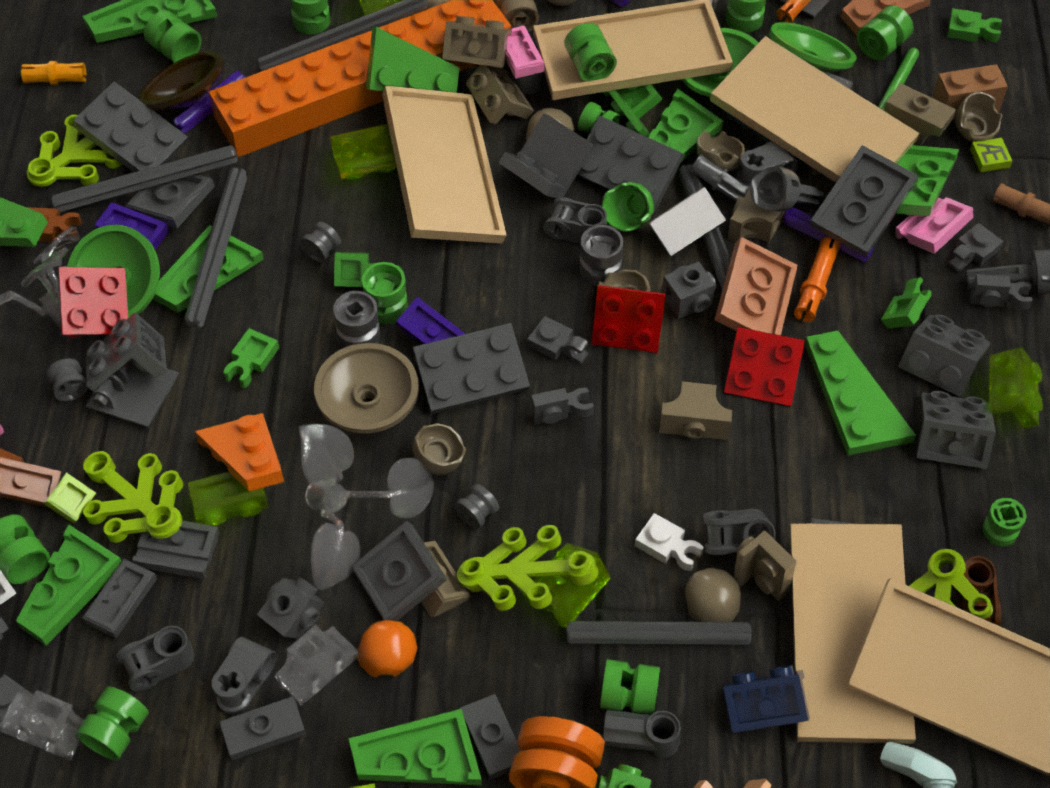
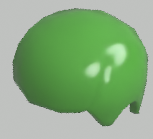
[601,181,654,232]

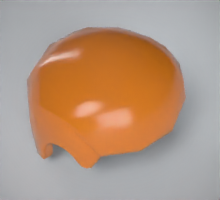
[357,620,418,677]

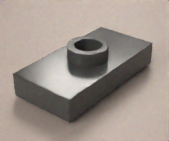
[82,559,157,639]
[460,694,520,780]
[220,696,306,761]

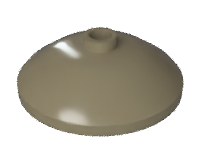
[314,343,419,433]

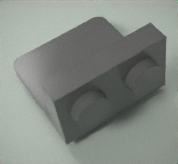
[898,314,990,397]

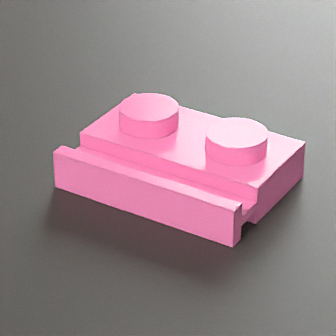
[896,197,973,254]

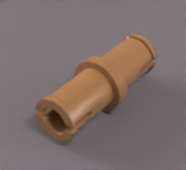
[993,183,1050,226]

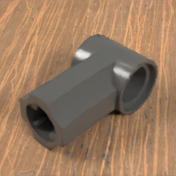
[603,710,681,758]

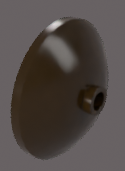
[139,51,224,111]

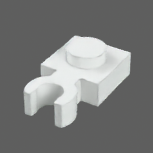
[635,513,704,571]

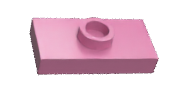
[505,26,545,79]

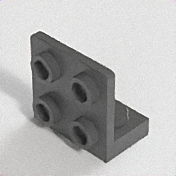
[499,114,593,198]
[86,313,167,391]
[916,391,996,469]

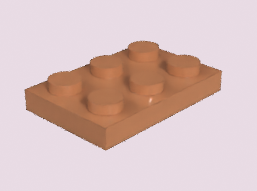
[715,237,798,335]

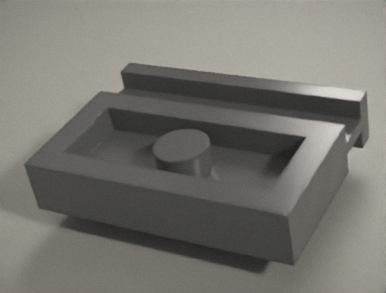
[132,521,220,579]

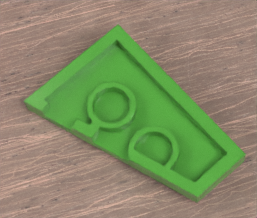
[366,26,460,93]
[648,89,724,162]
[0,197,48,247]
[16,525,122,646]

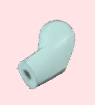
[880,742,957,788]

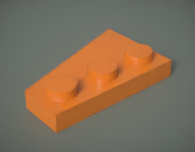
[195,413,284,492]

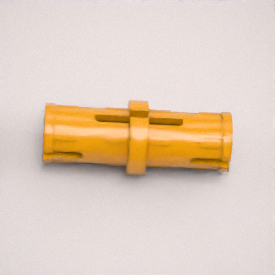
[21,61,86,85]

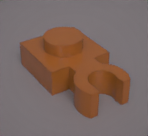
[27,207,82,242]

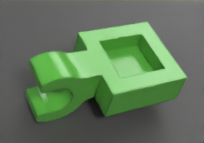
[334,252,380,287]
[881,277,932,329]

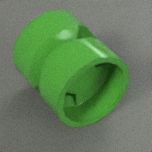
[290,0,331,35]
[725,0,766,33]
[857,5,914,61]
[144,10,202,63]
[564,23,617,81]
[362,262,408,324]
[0,515,50,584]
[600,659,660,715]
[75,686,149,761]

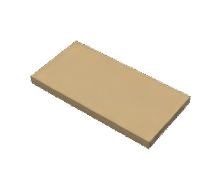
[533,0,733,100]
[710,36,919,182]
[382,86,507,244]
[790,524,916,744]
[846,578,1050,776]

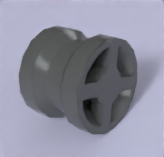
[299,222,341,263]
[46,358,88,401]
[454,484,499,530]

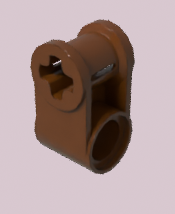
[956,556,1001,626]

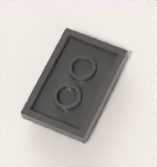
[73,81,188,172]
[576,116,684,212]
[810,145,918,257]
[413,323,530,415]

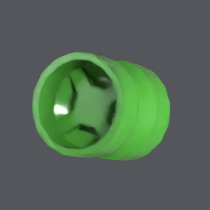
[578,102,620,134]
[982,498,1027,546]

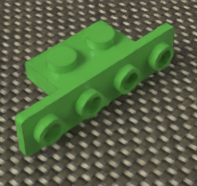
[602,84,663,137]

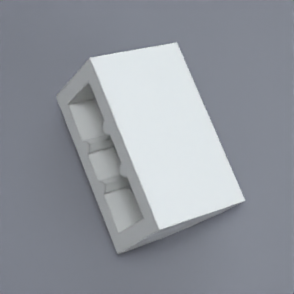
[649,187,726,256]

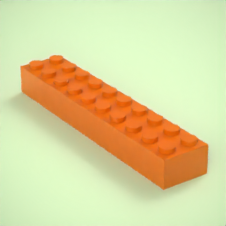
[208,0,512,158]

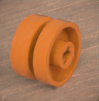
[509,716,605,788]

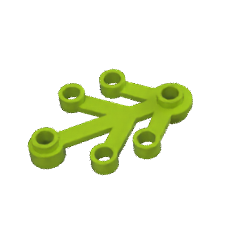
[27,115,122,187]
[83,451,183,543]
[457,525,599,611]
[909,549,993,619]

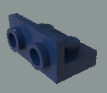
[723,665,810,733]

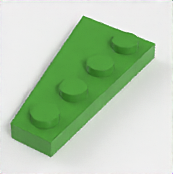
[83,0,217,43]
[804,331,916,455]

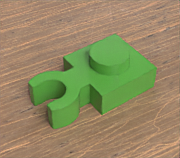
[947,8,1002,42]
[224,328,279,388]

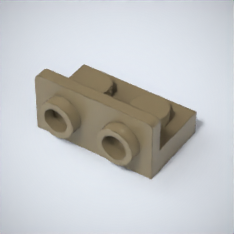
[442,16,512,68]
[466,65,534,124]
[734,530,796,601]

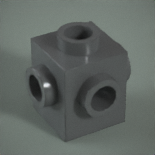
[662,261,716,319]
[257,578,325,639]

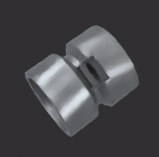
[580,225,623,286]
[333,291,380,348]

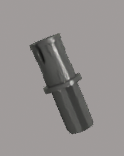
[689,154,749,202]

